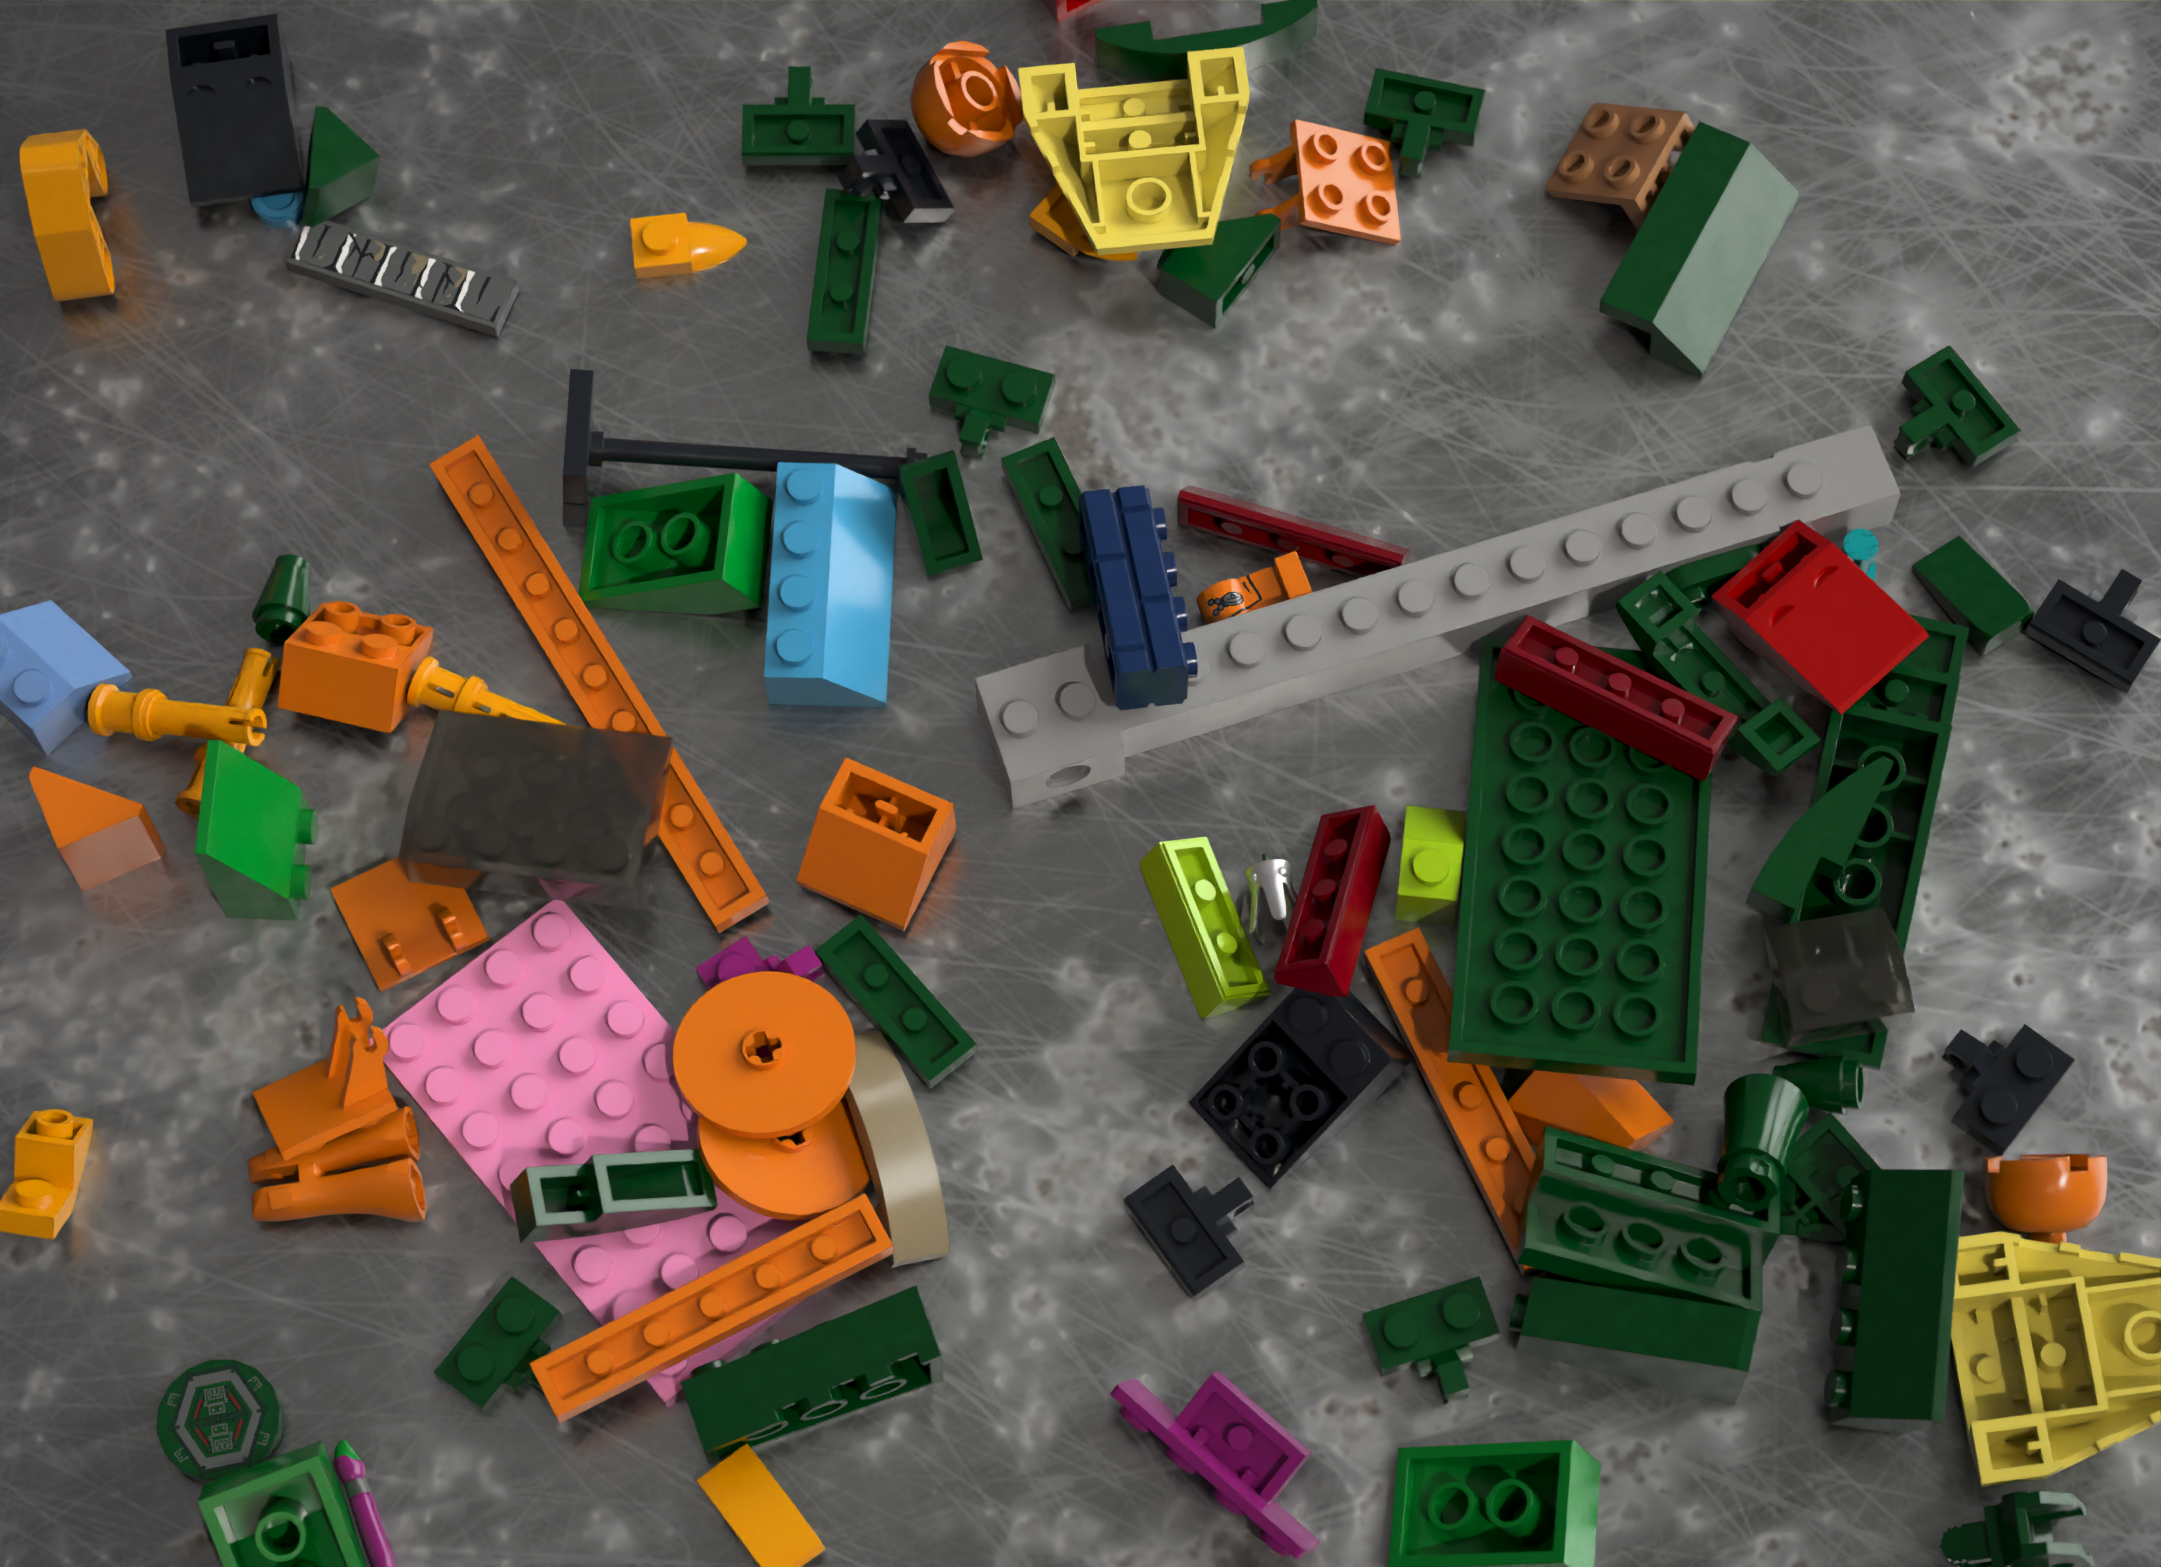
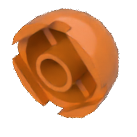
[910,40,1023,158]
[1983,1154,2107,1245]

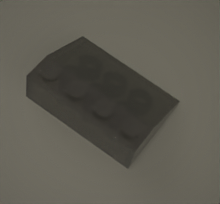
[398,710,674,910]

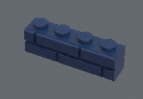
[1078,485,1198,711]

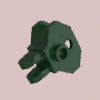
[1939,1491,2094,1567]

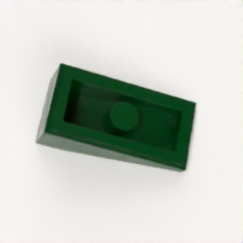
[1911,536,2035,657]

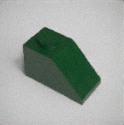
[1157,213,1281,329]

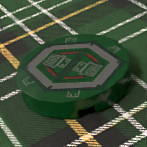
[156,1360,284,1484]

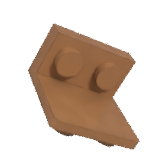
[1545,103,1695,231]

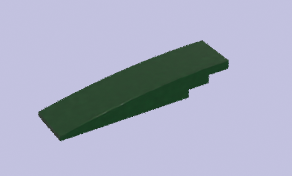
[1759,614,1970,1071]

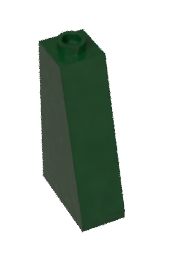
[1508,1276,1761,1405]

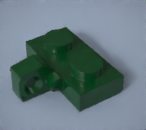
[741,66,856,165]
[1363,68,1486,179]
[929,345,1056,459]
[1893,345,2021,468]
[434,1276,562,1414]
[1362,1276,1500,1405]

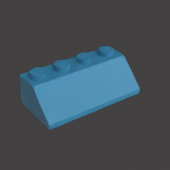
[764,462,898,708]

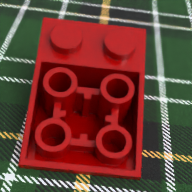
[1711,519,1929,715]

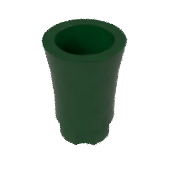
[1717,1073,1809,1211]

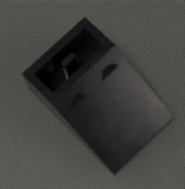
[165,14,304,208]
[1188,988,1415,1189]

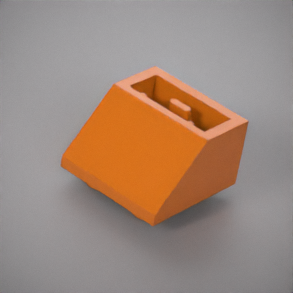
[277,601,434,733]
[796,757,956,931]

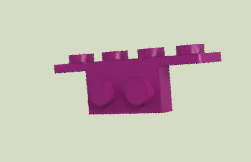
[1110,1371,1321,1559]

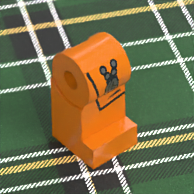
[1196,551,1313,625]

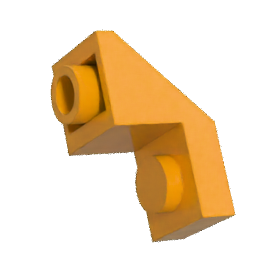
[0,1109,93,1240]

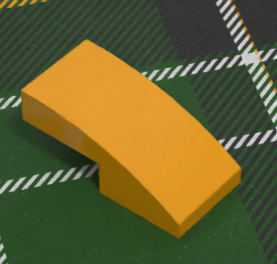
[696,1443,825,1567]

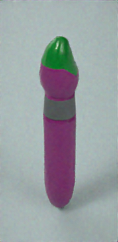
[334,1440,396,1567]

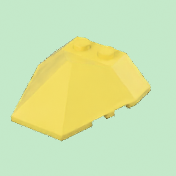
[1018,47,1250,256]
[1950,1231,2161,1487]

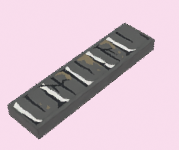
[286,220,519,337]

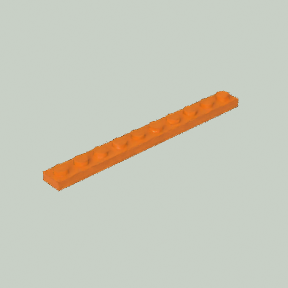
[429,435,770,934]

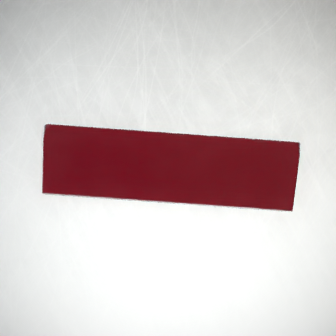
[1177,486,1410,578]
[1495,615,1739,781]
[1274,805,1391,997]

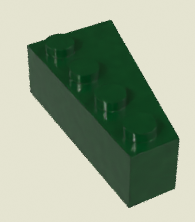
[681,1285,943,1464]

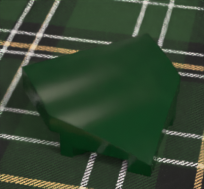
[1779,1112,1881,1244]

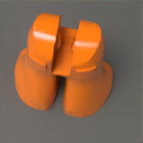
[247,1106,427,1223]

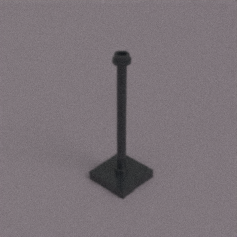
[563,369,927,526]

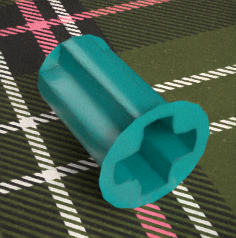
[1841,528,1879,580]

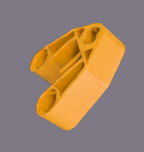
[20,129,114,302]

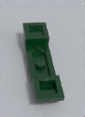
[1095,0,1318,82]
[1615,570,1821,777]

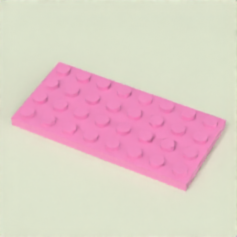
[369,895,813,1409]

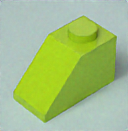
[1394,805,1466,926]

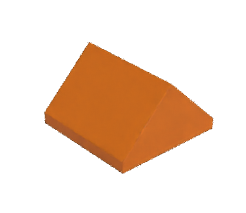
[28,766,166,892]
[1508,1070,1674,1152]

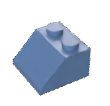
[0,600,133,756]

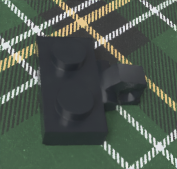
[837,119,955,223]
[2025,569,2161,694]
[1942,1024,2075,1156]
[1123,1165,1255,1302]

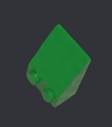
[578,472,774,615]
[194,740,318,921]
[197,1440,367,1567]
[1388,1440,1601,1567]

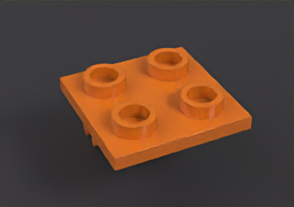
[1249,119,1401,246]
[330,837,490,992]
[252,997,398,1161]

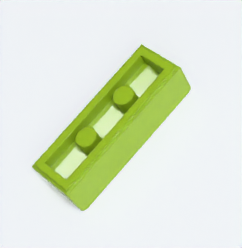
[1139,836,1271,1018]

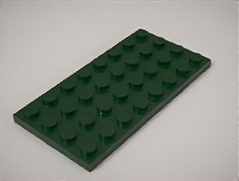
[1447,636,1712,1086]

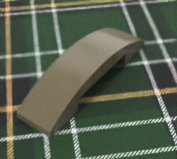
[842,1030,950,1267]

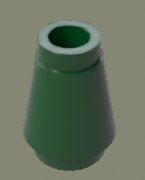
[252,554,310,645]
[1772,1054,1864,1115]

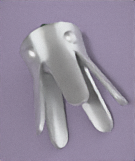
[1245,853,1297,946]

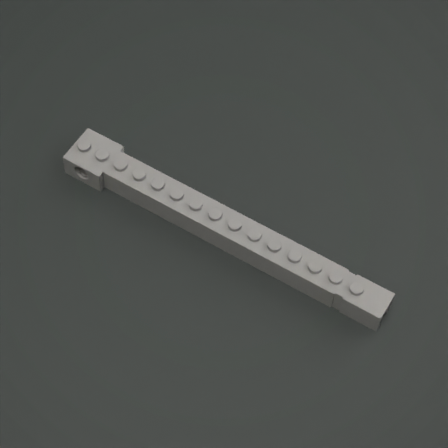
[975,423,1901,809]

